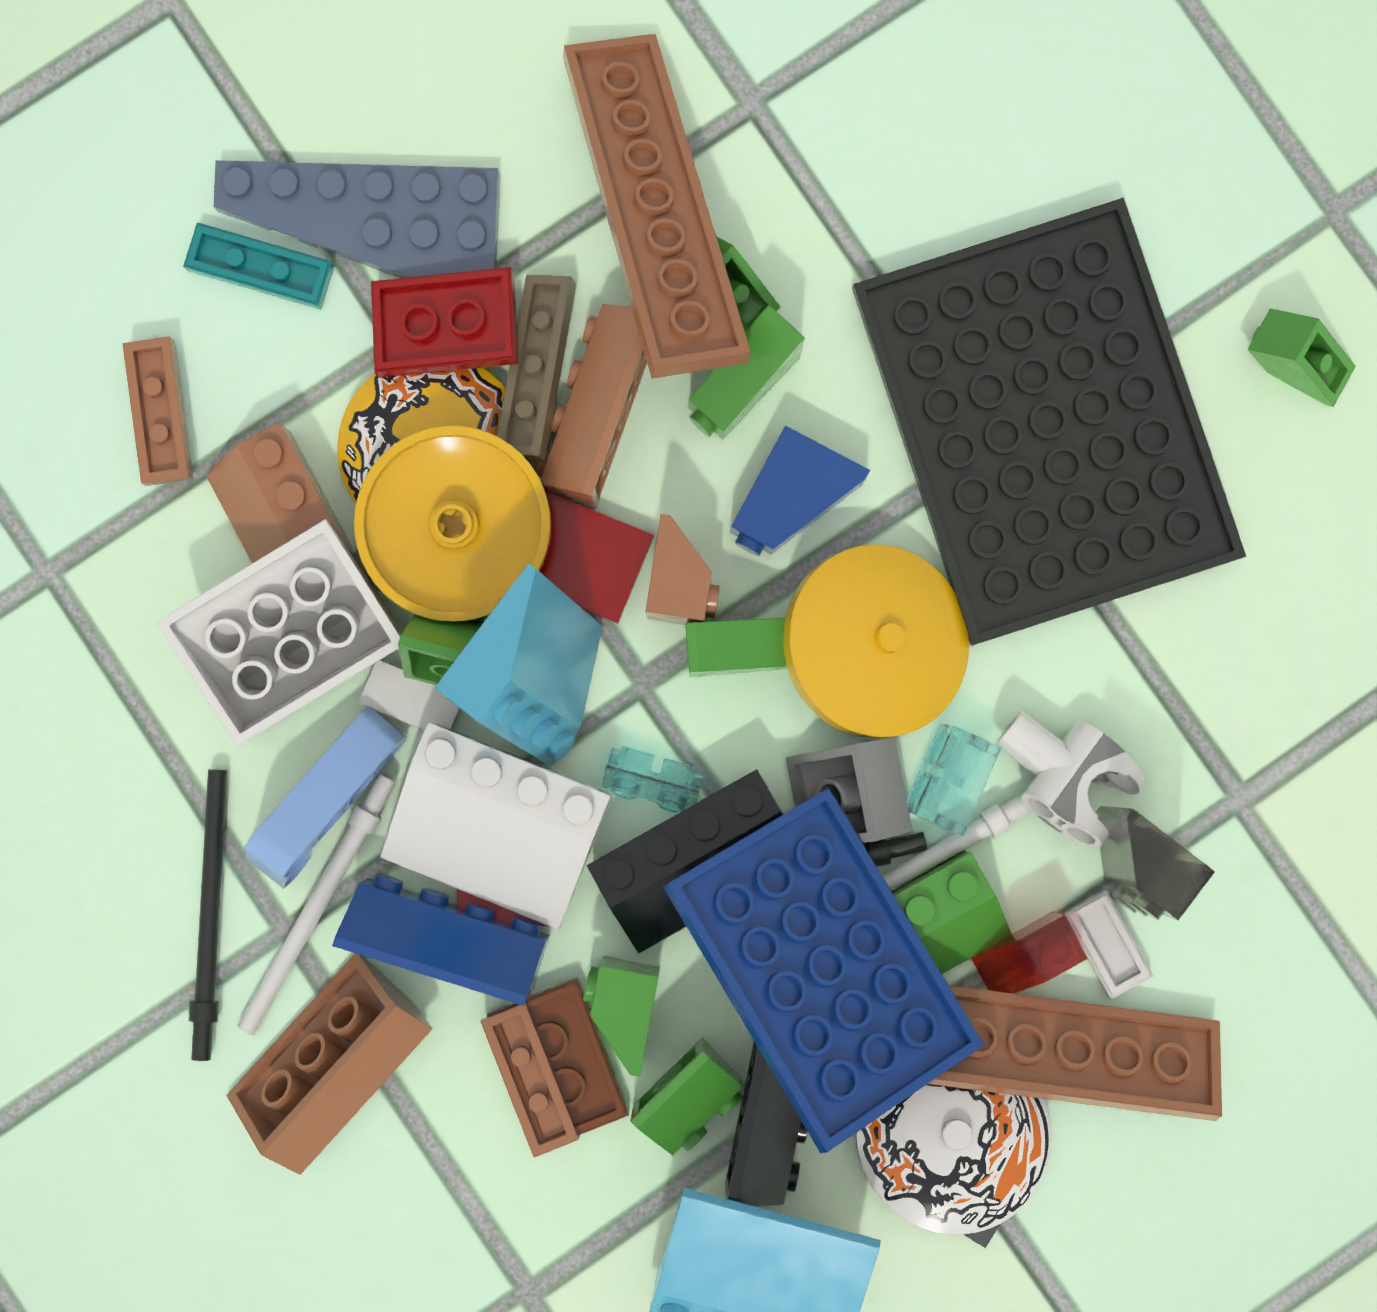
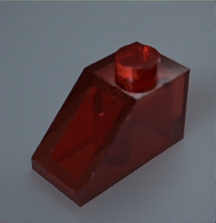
[970,911,1088,994]

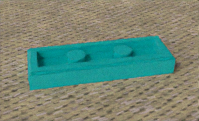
[183,222,335,310]

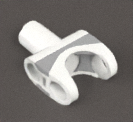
[995,710,1147,848]

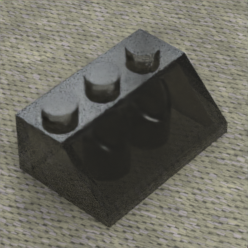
[1096,806,1215,921]

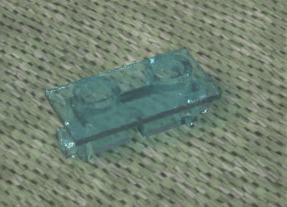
[602,746,704,813]

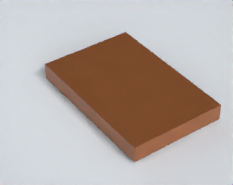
[487,977,629,1143]

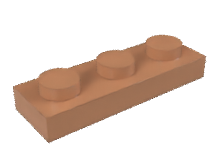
[122,336,193,486]
[480,1003,580,1158]

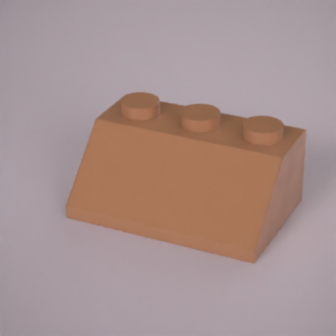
[206,422,355,563]

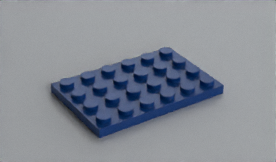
[663,788,984,1153]

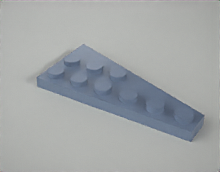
[213,160,500,278]

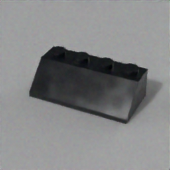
[586,769,783,954]
[725,1042,807,1206]

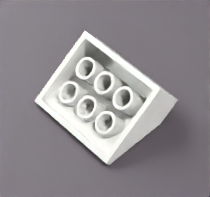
[155,519,403,747]
[380,722,613,930]

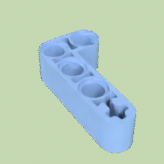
[244,706,407,889]

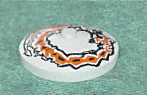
[855,1084,1052,1234]

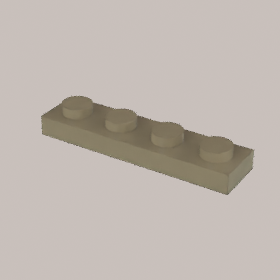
[497,274,576,462]

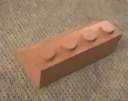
[535,304,647,509]
[226,953,433,1175]

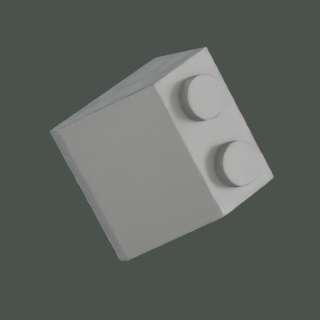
[786,737,913,843]

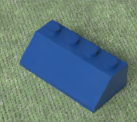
[332,874,550,1006]

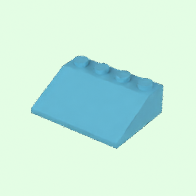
[435,563,603,767]
[649,1188,881,1312]

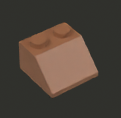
[645,514,720,625]

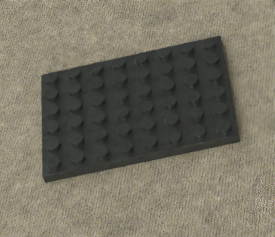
[852,197,1247,646]

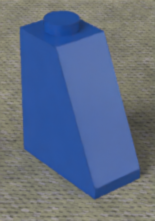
[730,425,870,556]

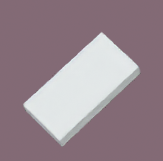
[358,660,461,730]
[1062,890,1154,999]

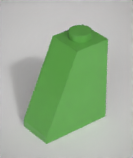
[688,305,805,440]
[685,618,787,678]

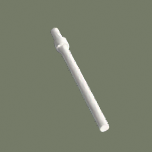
[237,773,397,1035]
[882,793,1031,892]

